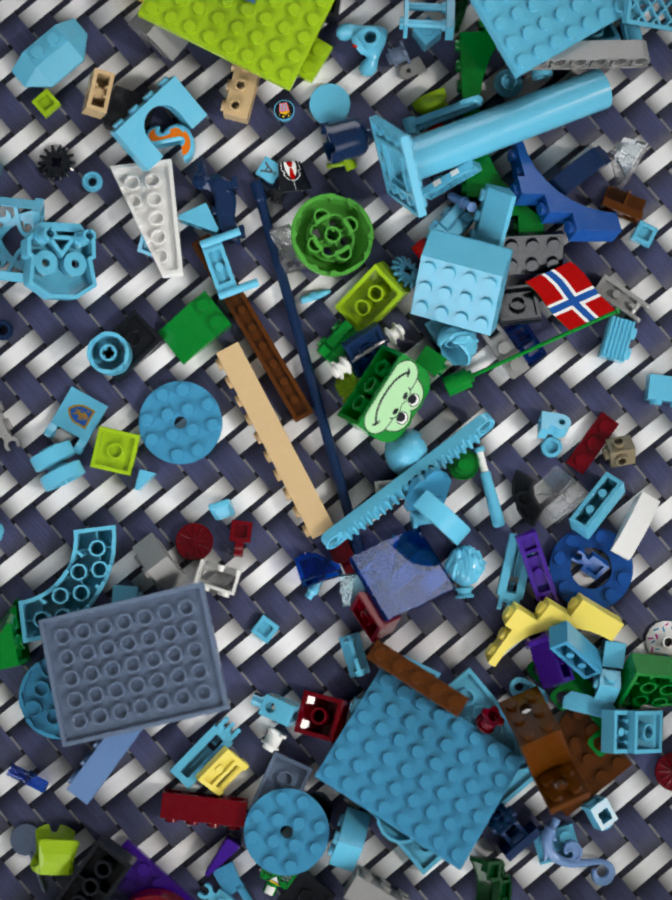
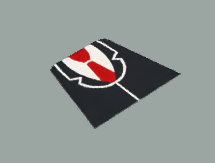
[278,161,313,192]

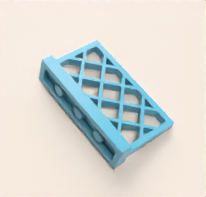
[622,0,672,32]

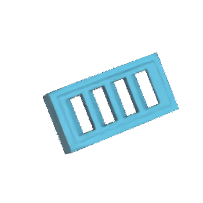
[208,499,235,521]

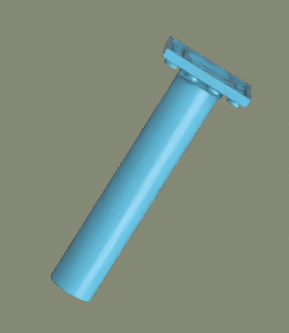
[369,69,612,218]

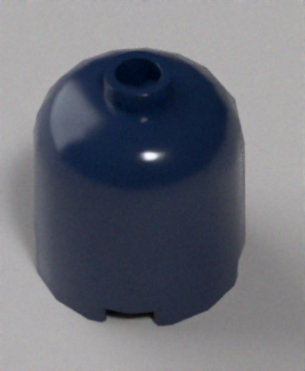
[321,117,372,164]

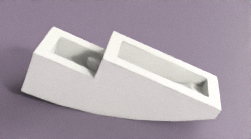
[610,491,660,561]

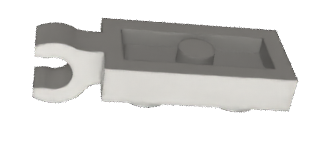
[0,400,22,452]

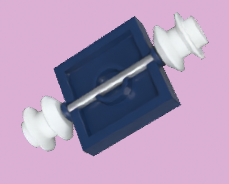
[330,322,405,380]

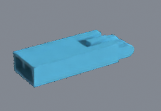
[496,533,533,610]
[170,716,242,789]

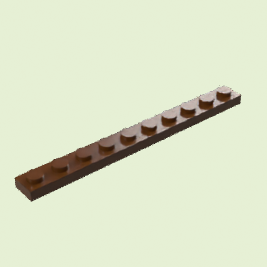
[191,233,314,423]

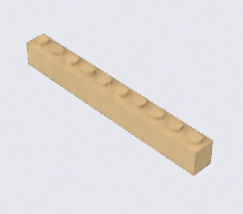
[215,342,334,539]

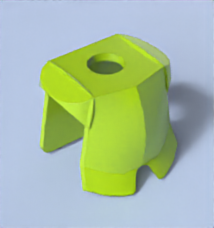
[30,824,79,876]

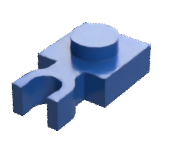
[570,546,610,580]

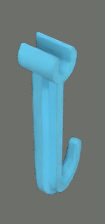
[402,94,484,137]

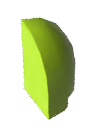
[412,87,449,115]

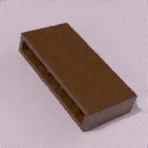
[366,640,470,717]

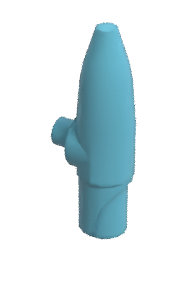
[300,289,331,304]

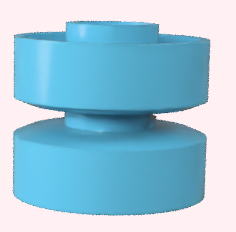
[30,440,86,492]

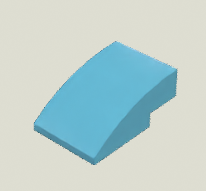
[601,709,663,754]

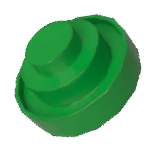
[447,450,479,480]

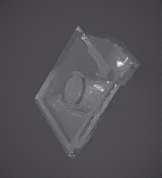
[610,137,650,189]
[534,465,589,524]

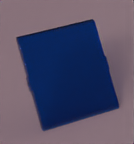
[348,527,456,622]

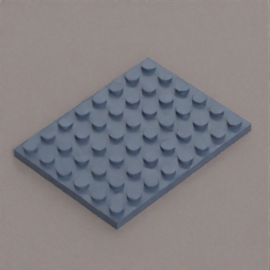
[38,582,231,747]

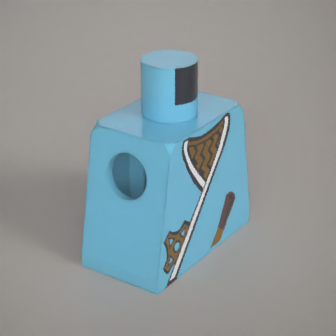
[251,692,301,727]

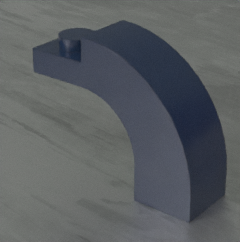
[549,145,611,197]

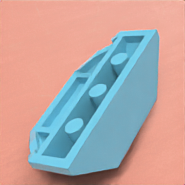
[11,18,88,88]

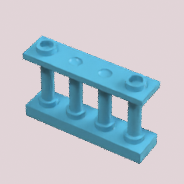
[399,0,455,41]

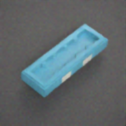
[421,160,482,200]

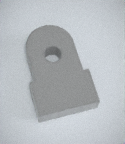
[399,56,427,80]

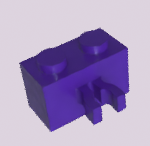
[530,641,575,689]

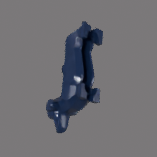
[192,161,246,245]

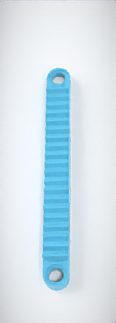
[321,413,495,549]

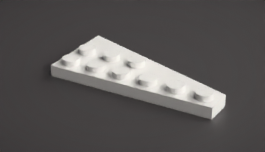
[110,159,184,278]

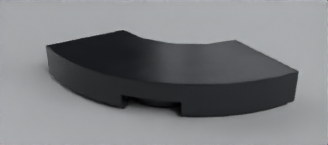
[512,469,544,527]

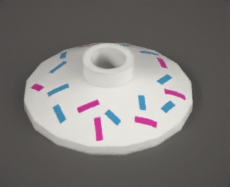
[645,621,672,657]

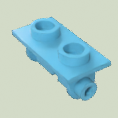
[339,632,370,678]

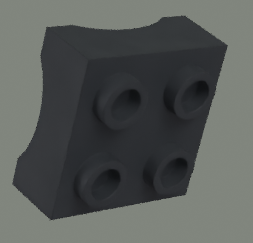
[103,85,155,133]

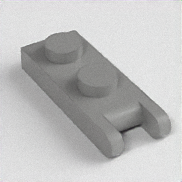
[595,274,651,323]
[481,323,530,380]

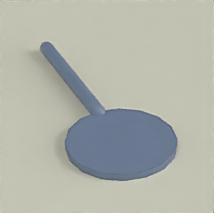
[10,824,46,893]

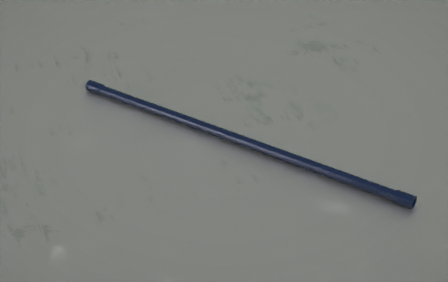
[250,181,368,563]

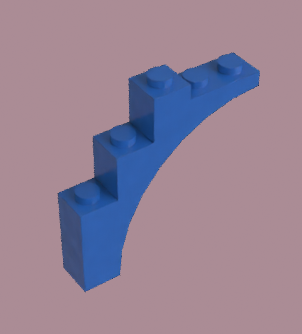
[507,141,622,242]

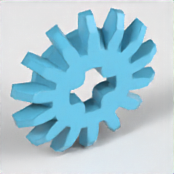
[391,256,419,289]

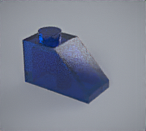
[294,552,343,588]

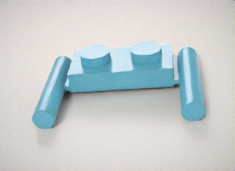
[199,227,259,300]

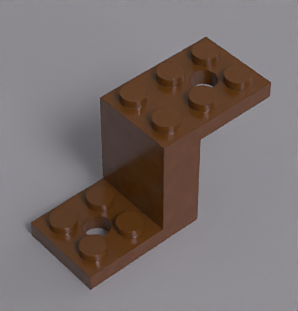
[499,686,591,815]

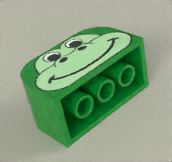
[337,345,430,442]

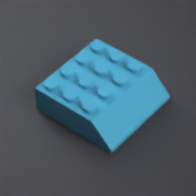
[410,228,513,336]

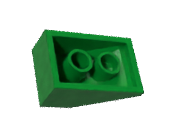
[158,291,233,365]

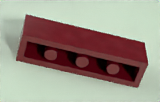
[160,789,248,830]

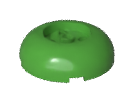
[290,193,374,277]

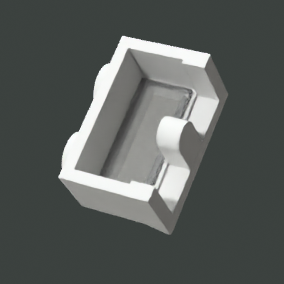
[193,559,242,598]

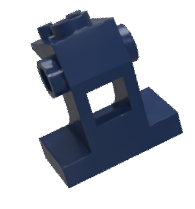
[487,803,542,861]

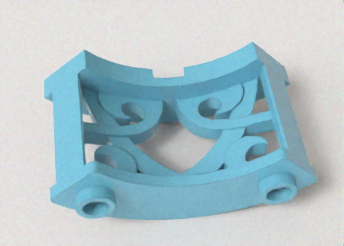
[0,196,45,283]

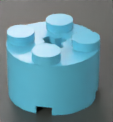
[87,331,133,376]

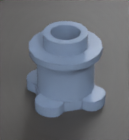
[385,40,411,68]

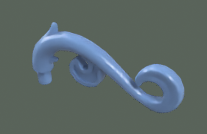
[541,816,615,886]

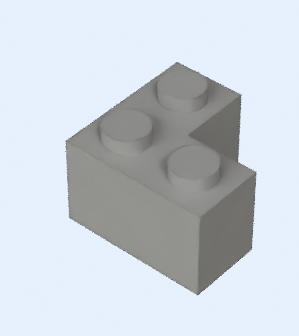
[128,13,188,62]
[132,532,188,590]

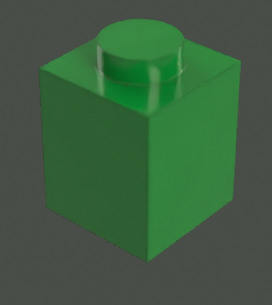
[415,345,447,378]

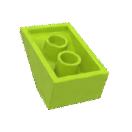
[335,261,412,332]

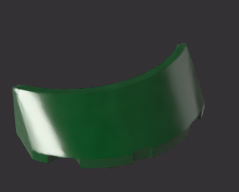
[469,855,512,900]

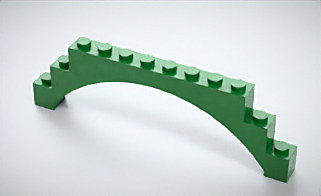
[454,18,544,233]

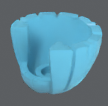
[384,428,428,475]

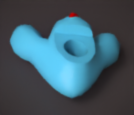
[336,23,387,77]

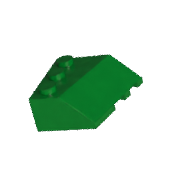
[0,599,31,670]
[613,653,672,709]

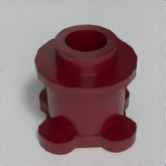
[476,706,504,734]

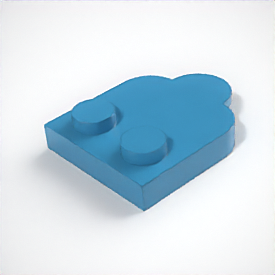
[403,467,451,512]

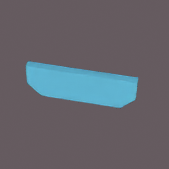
[561,691,616,718]

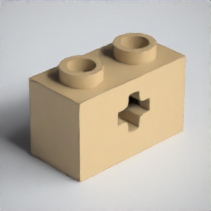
[81,68,115,119]

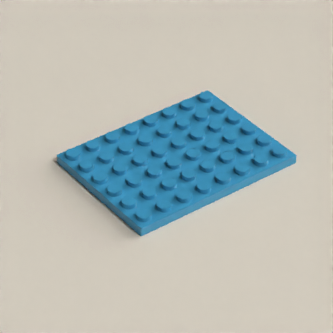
[314,667,524,870]

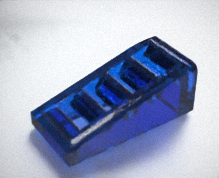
[505,324,547,366]

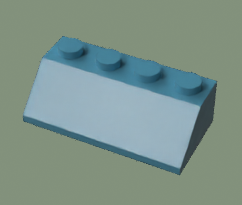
[468,183,516,247]

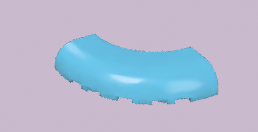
[18,525,117,643]

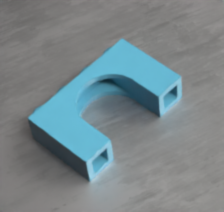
[110,76,207,171]

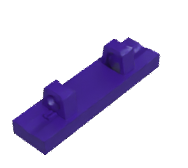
[514,529,560,604]

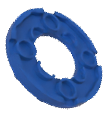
[548,527,633,608]

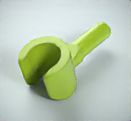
[326,158,357,171]

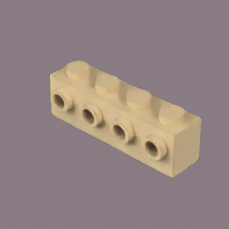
[221,63,260,124]

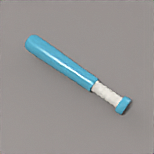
[472,446,505,528]

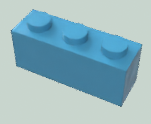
[549,620,602,680]

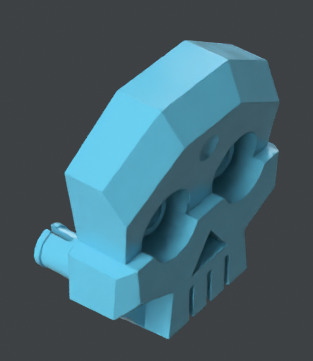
[21,222,97,301]

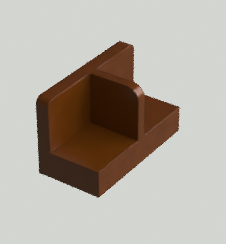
[599,186,646,224]

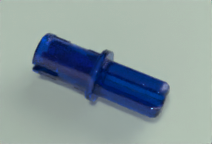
[7,763,49,793]

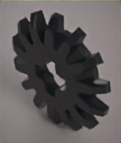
[38,145,76,182]

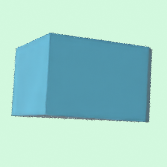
[178,203,220,235]

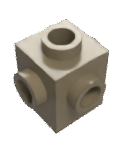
[602,435,636,468]

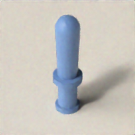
[447,192,477,213]

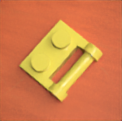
[195,746,250,797]

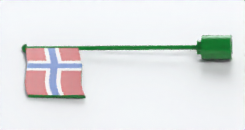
[442,262,620,397]

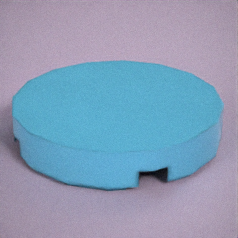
[309,83,350,123]

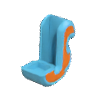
[146,124,196,164]

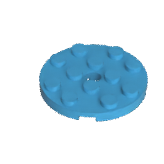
[139,381,223,465]
[19,658,61,740]
[244,788,329,876]

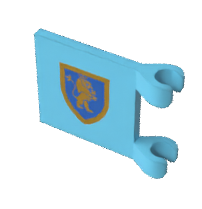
[44,387,108,455]

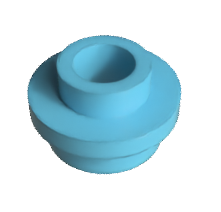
[82,171,103,193]

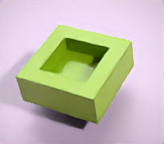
[31,88,62,119]

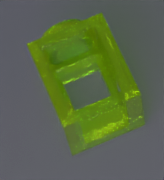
[334,373,357,405]

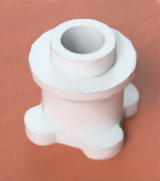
[260,725,287,753]

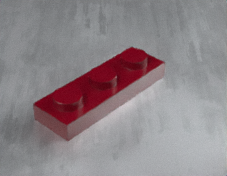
[565,412,619,475]

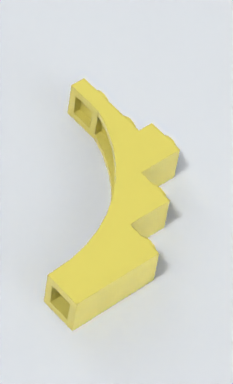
[485,592,624,667]

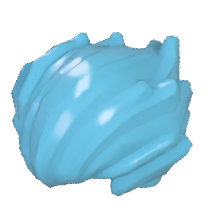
[436,325,479,366]
[444,545,487,587]

